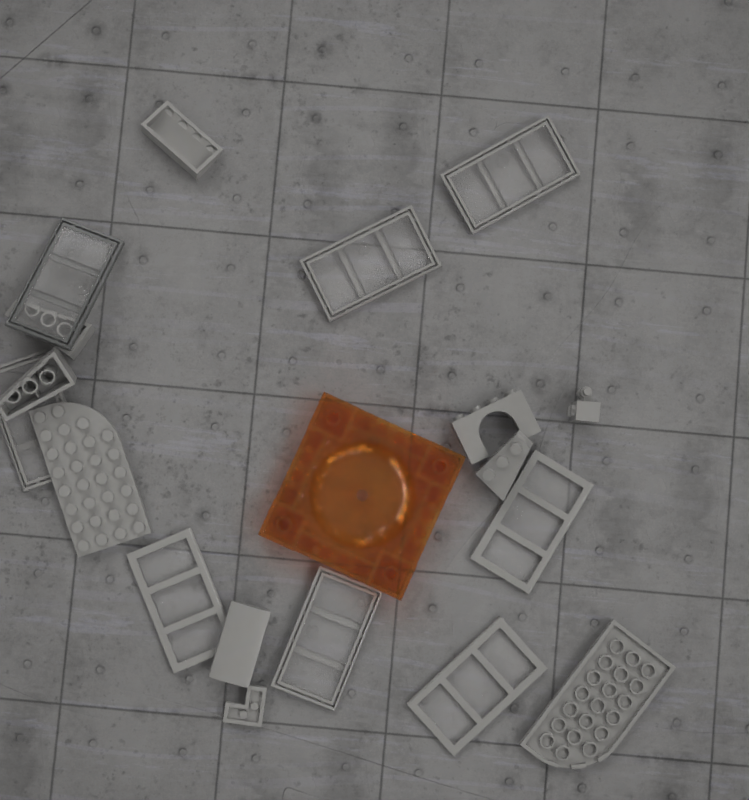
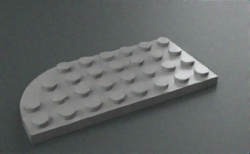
[28,402,153,558]
[519,619,676,769]

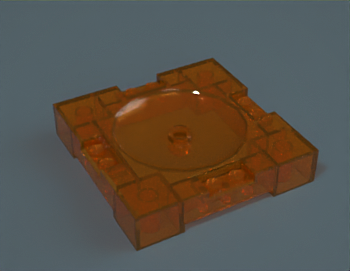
[258,392,466,601]

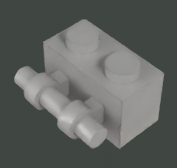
[566,386,601,424]

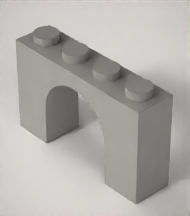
[451,388,541,465]

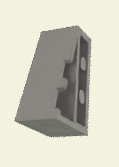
[476,430,533,501]

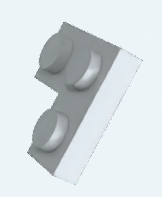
[223,684,268,727]

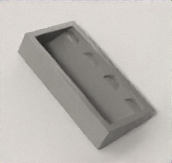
[141,101,223,180]
[208,600,271,688]

